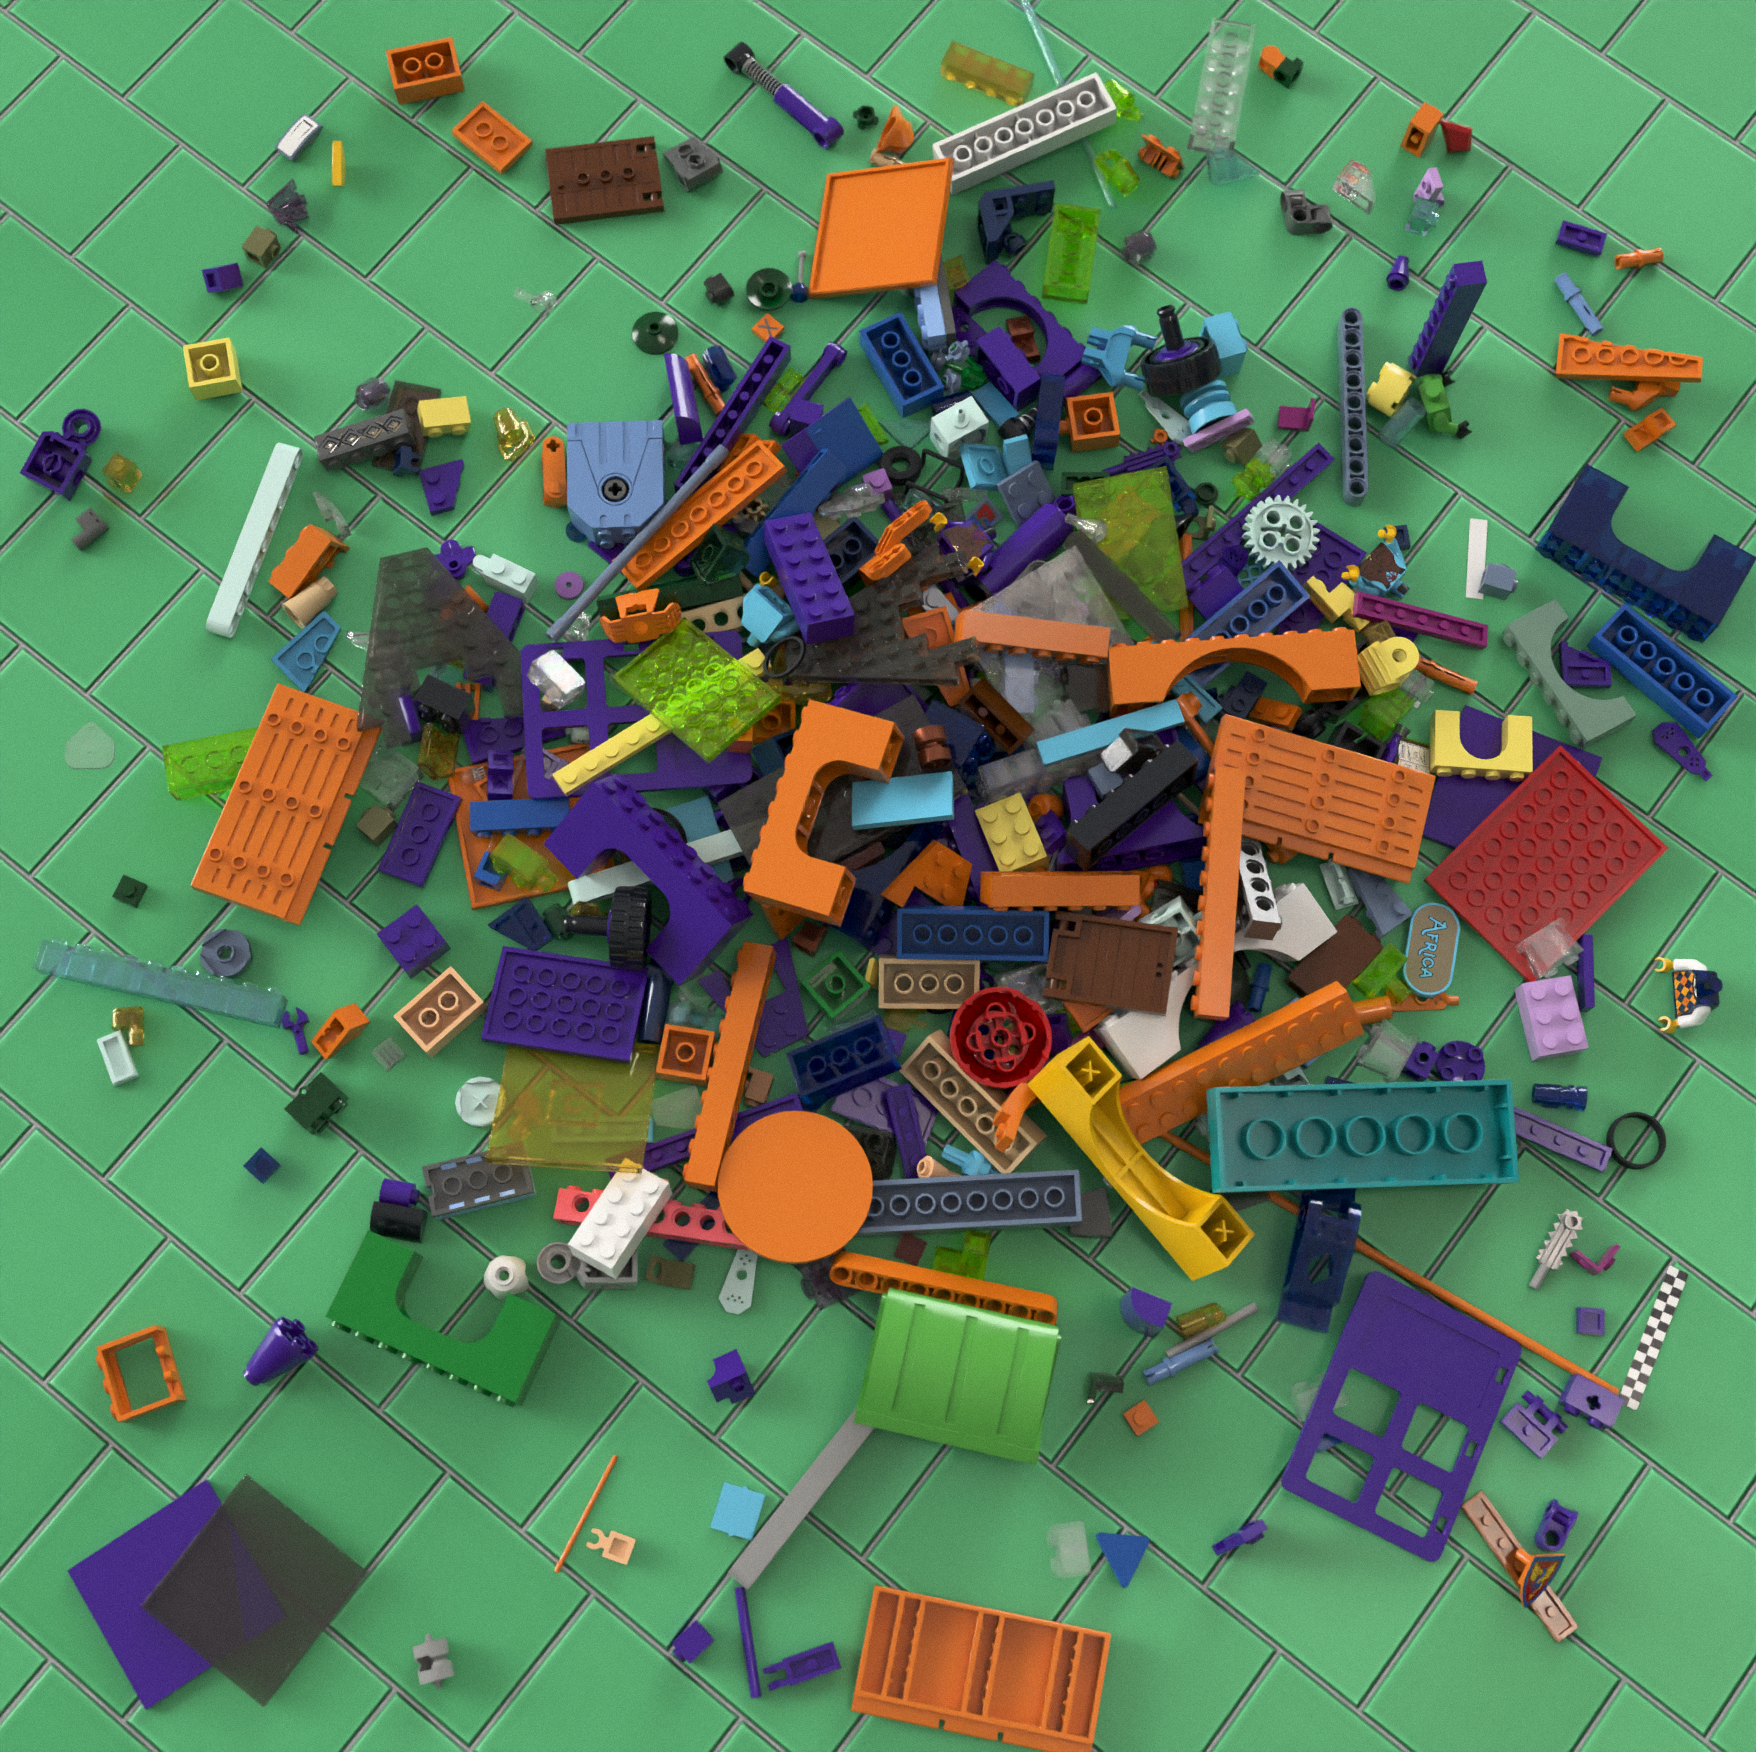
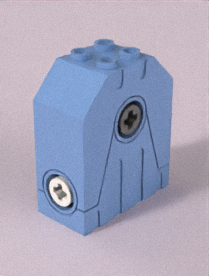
[567,420,666,549]

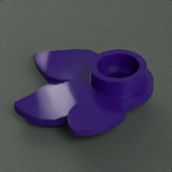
[428,539,476,581]

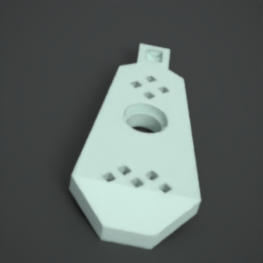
[1138,390,1192,446]
[719,1249,757,1315]

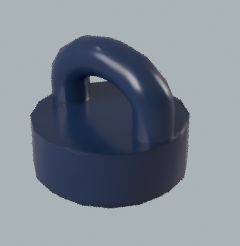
[1002,233,1027,257]

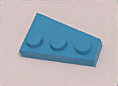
[270,611,342,693]

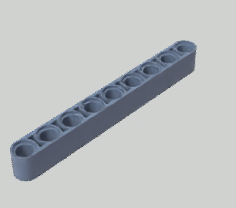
[1337,307,1368,507]

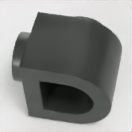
[703,272,734,306]

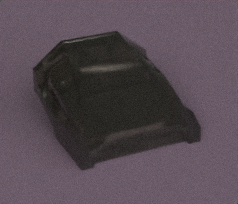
[842,1125,897,1181]

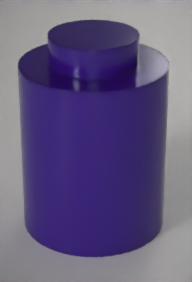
[379,1178,420,1208]

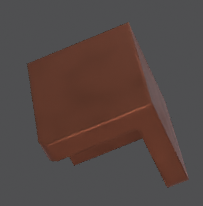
[792,921,828,958]

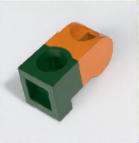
[1259,46,1304,89]

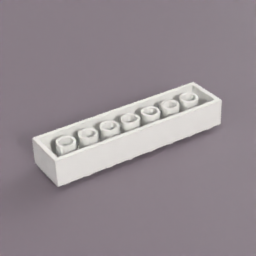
[932,72,1117,195]

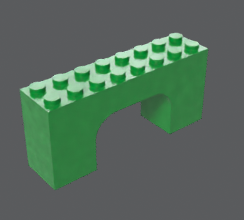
[325,1230,562,1407]

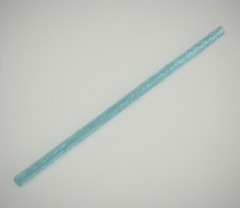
[1020,0,1118,210]

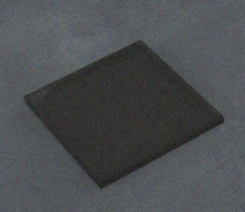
[141,1474,369,1707]

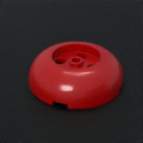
[950,987,1052,1089]

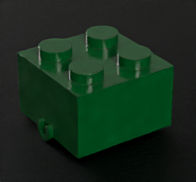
[284,1072,349,1135]

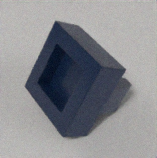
[393,445,420,477]

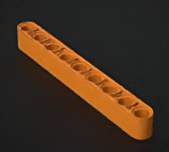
[830,1251,1058,1325]

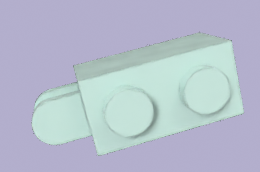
[473,553,539,604]

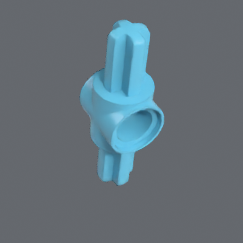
[941,1145,1002,1176]

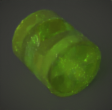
[1230,457,1275,502]

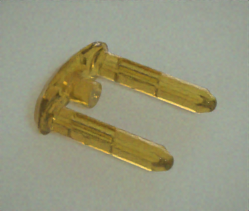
[763,641,837,704]

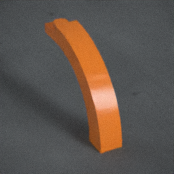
[992,1073,1042,1153]

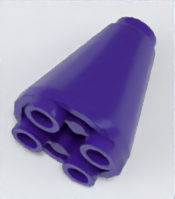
[1194,1000,1256,1051]
[243,1316,319,1386]

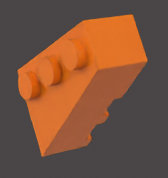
[268,524,350,599]

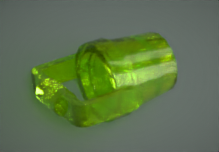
[1103,79,1144,122]
[1094,149,1141,196]

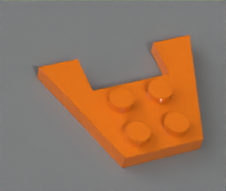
[880,840,973,908]

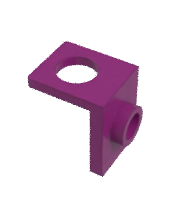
[1277,398,1315,432]
[1569,1244,1620,1276]

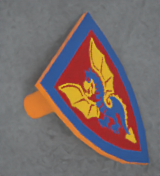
[1515,1549,1566,1608]

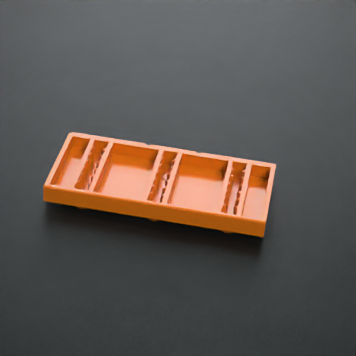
[190,683,385,926]
[1197,714,1436,884]
[851,1585,1111,1752]

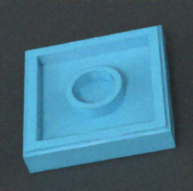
[958,443,1007,491]

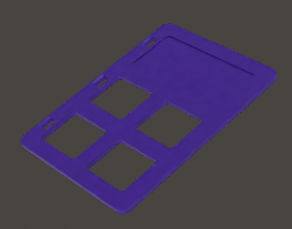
[521,631,752,800]
[1281,1271,1522,1562]

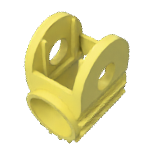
[1357,637,1419,696]

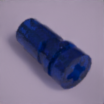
[1532,1083,1587,1111]

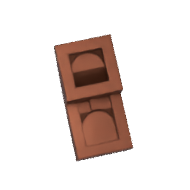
[1006,315,1040,363]

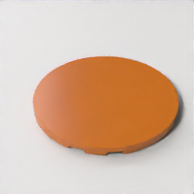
[718,1111,873,1264]

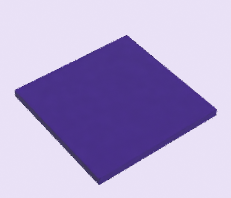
[1422,705,1602,850]
[67,1480,288,1710]

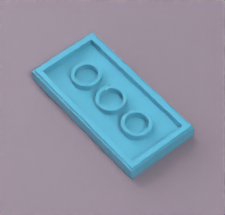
[852,771,954,830]
[662,796,735,883]

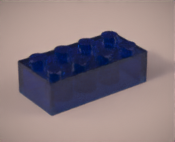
[786,1015,902,1107]

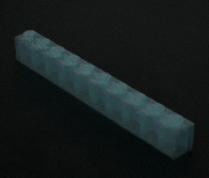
[33,938,288,1029]

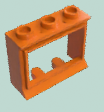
[96,1325,187,1423]

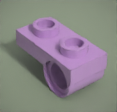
[1414,167,1445,213]

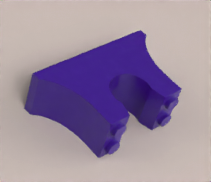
[1056,763,1205,871]

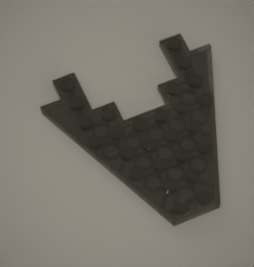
[784,541,981,686]
[356,547,545,749]

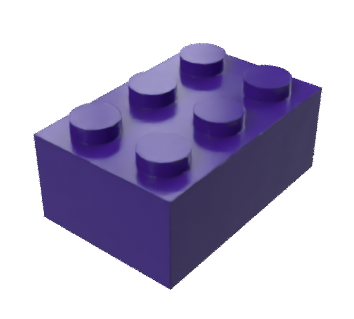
[974,326,1041,412]

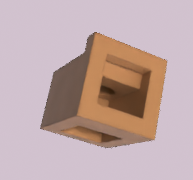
[743,1067,775,1108]

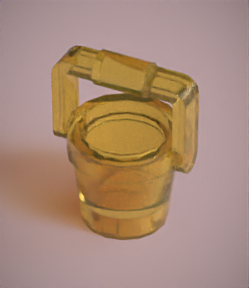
[493,408,535,462]

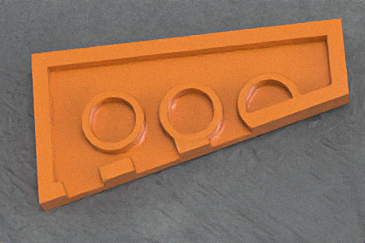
[899,606,970,707]

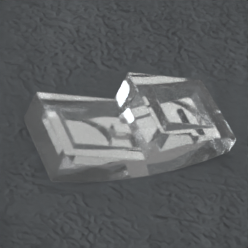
[313,491,352,539]

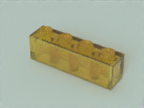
[940,41,1034,106]

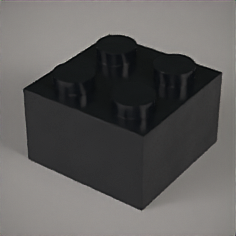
[414,674,476,735]

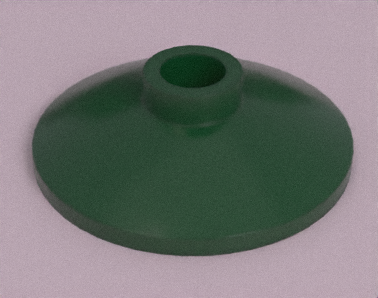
[746,268,792,311]
[632,312,678,355]

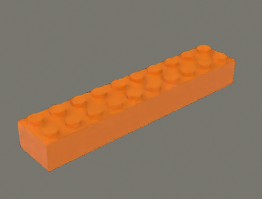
[1119,981,1365,1145]

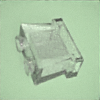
[1514,917,1584,980]
[1356,1018,1420,1083]

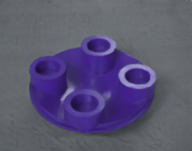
[1435,1041,1485,1081]

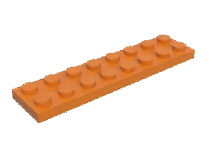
[612,439,787,591]

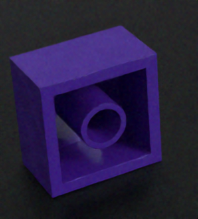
[377,904,451,979]

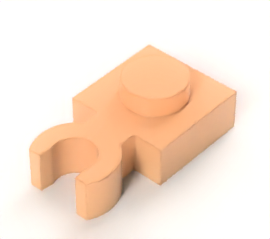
[586,1529,637,1565]

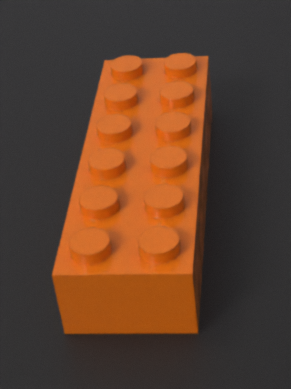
[953,610,1110,665]
[980,871,1140,911]

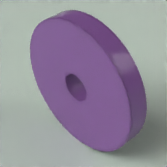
[555,572,584,600]

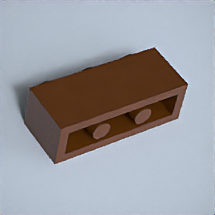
[958,677,1035,755]

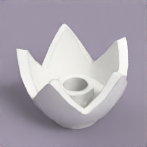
[484,1255,529,1302]

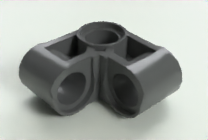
[1280,189,1333,235]

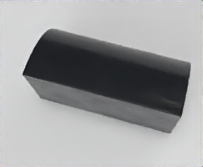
[370,1201,428,1243]

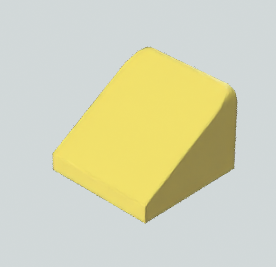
[864,958,879,990]

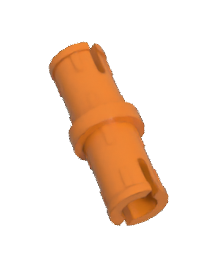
[1614,248,1664,270]

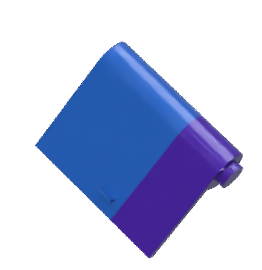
[781,397,883,493]

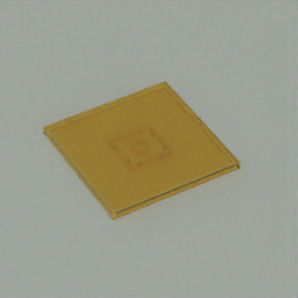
[486,1043,660,1174]

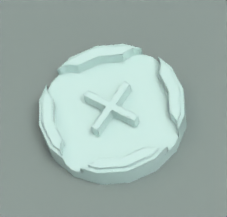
[455,1077,507,1128]

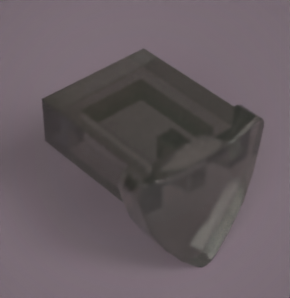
[1087,1372,1124,1404]

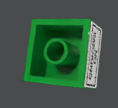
[800,949,871,1024]

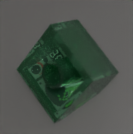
[689,523,751,586]

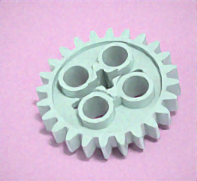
[1242,495,1320,571]

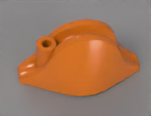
[876,105,914,154]

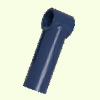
[638,958,674,1045]

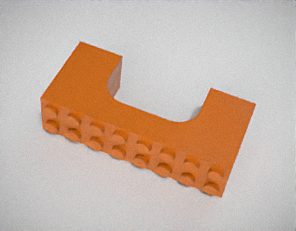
[743,699,905,926]

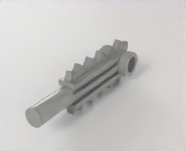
[1528,1208,1583,1291]

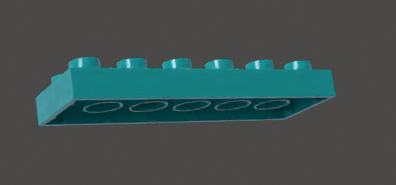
[1206,1079,1519,1193]

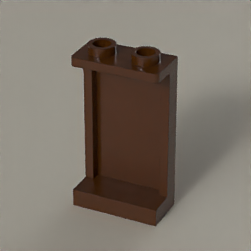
[1284,914,1384,998]

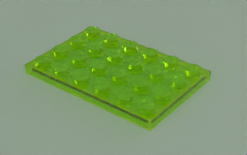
[1072,466,1189,623]
[612,617,782,764]

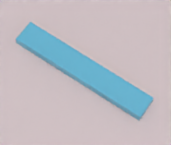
[1036,699,1185,767]

